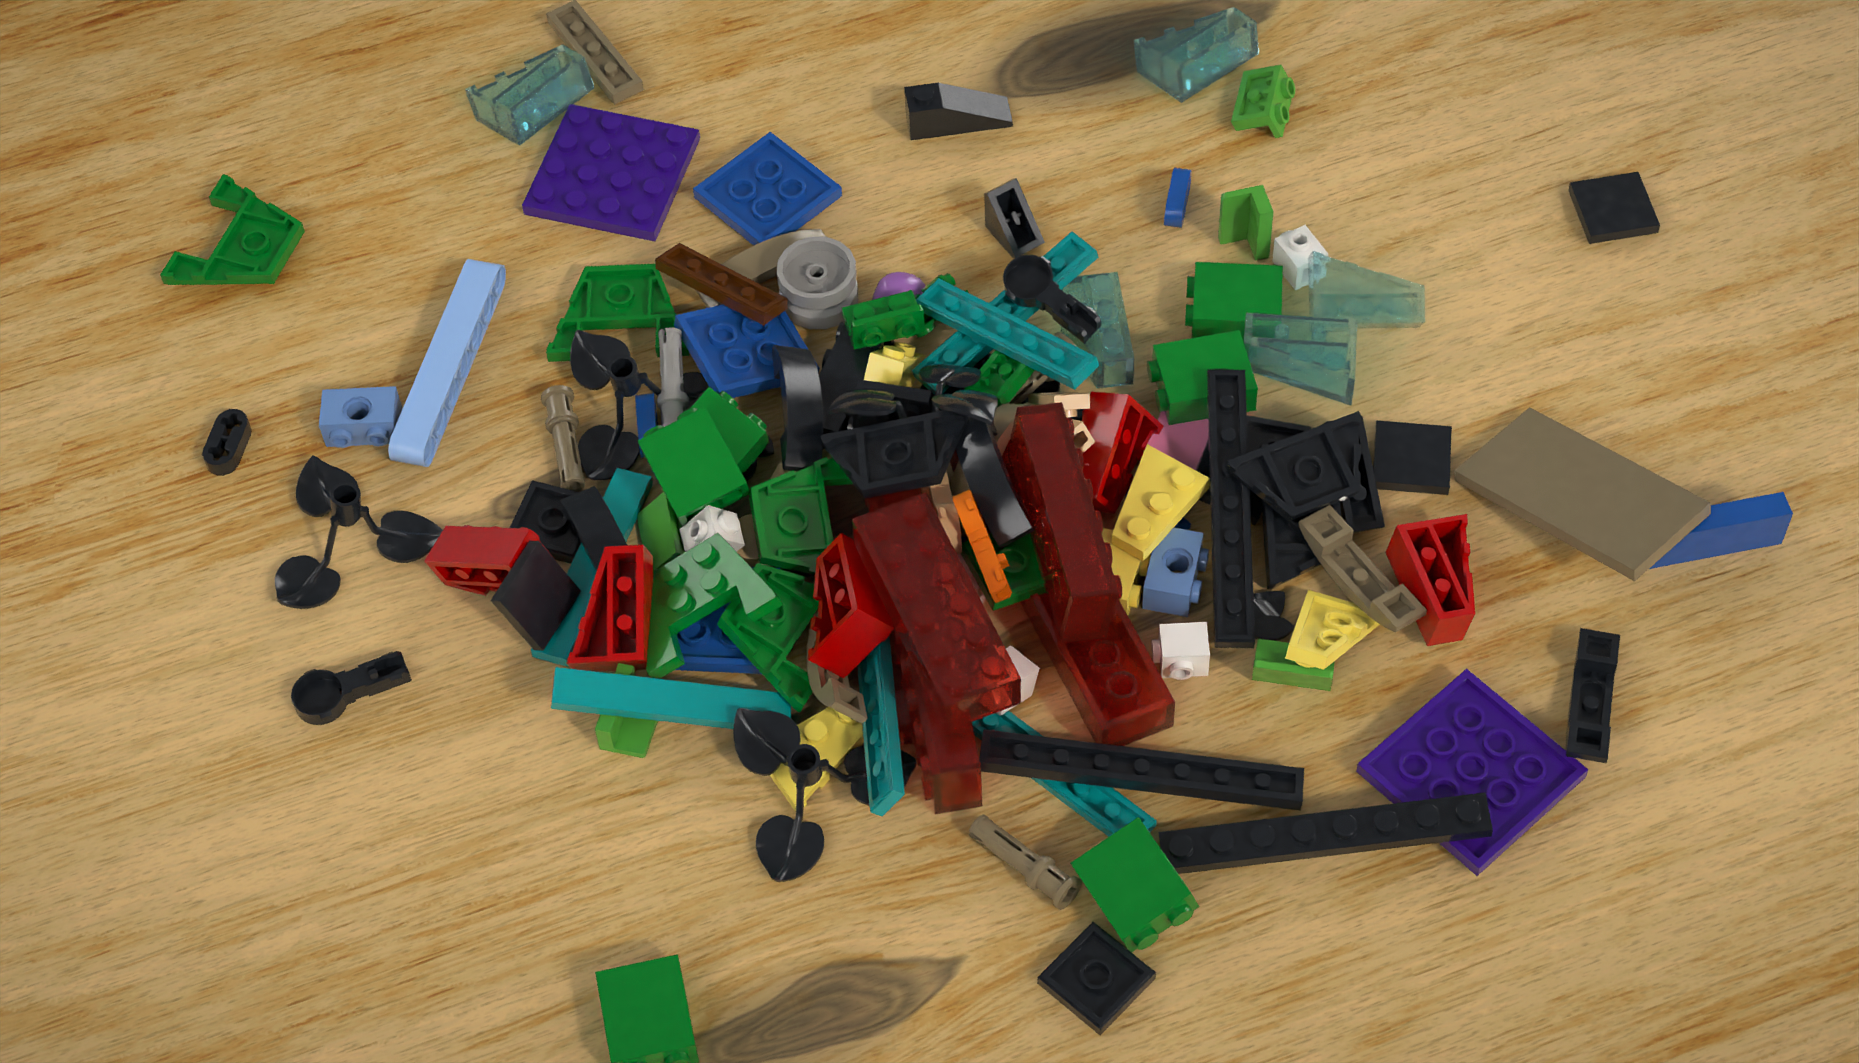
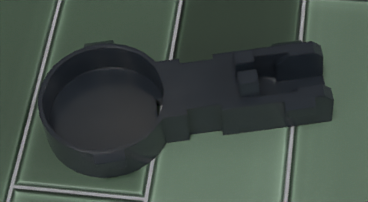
[1003,255,1101,344]
[291,651,412,725]

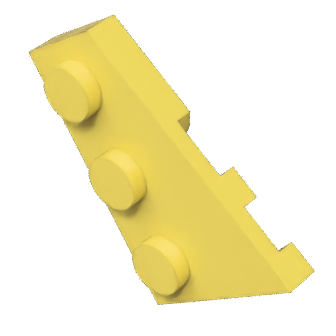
[1112,444,1210,561]
[1285,590,1380,670]
[770,707,864,812]

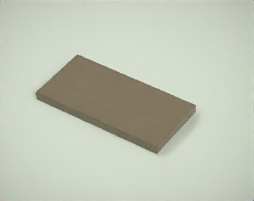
[1454,407,1711,581]

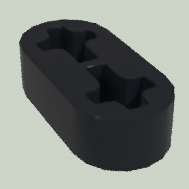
[202,409,252,476]

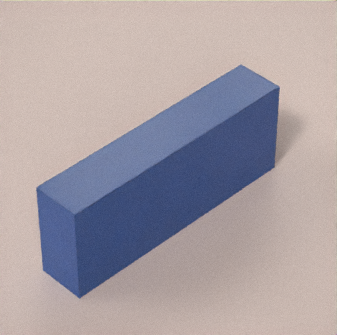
[1649,492,1793,569]

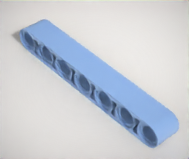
[388,259,506,467]

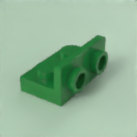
[842,290,925,350]
[964,350,1035,408]

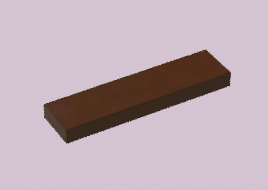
[655,243,788,325]

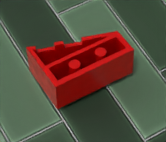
[1058,391,1164,514]
[1385,514,1476,646]
[424,525,557,596]
[808,533,894,678]
[566,545,653,672]

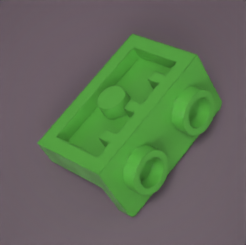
[1231,65,1295,138]

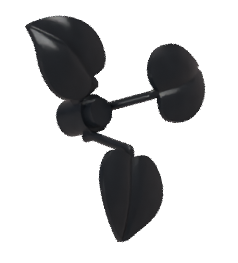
[570,330,709,480]
[829,364,998,426]
[275,455,443,609]
[733,708,917,882]

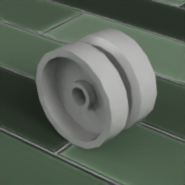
[777,237,858,329]

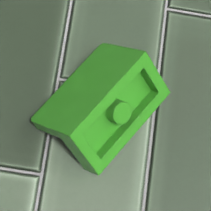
[1218,185,1274,261]
[637,492,685,576]
[1252,638,1335,691]
[595,663,658,758]

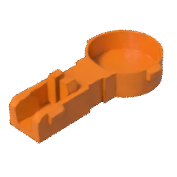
[952,489,1012,603]

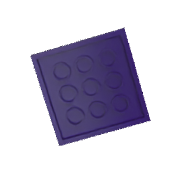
[522,104,700,242]
[1356,669,1588,876]

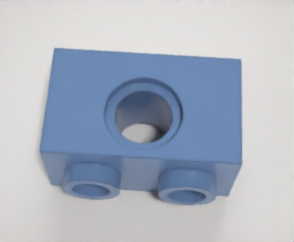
[319,386,403,448]
[1142,528,1209,617]

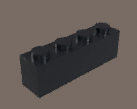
[819,321,894,450]

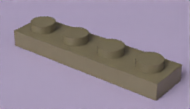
[546,0,644,105]

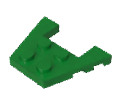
[160,174,305,285]
[546,264,690,362]
[749,457,875,575]
[646,533,784,679]
[717,563,819,713]

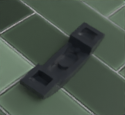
[772,345,823,472]
[956,417,1035,548]
[560,486,627,572]
[1565,628,1620,763]

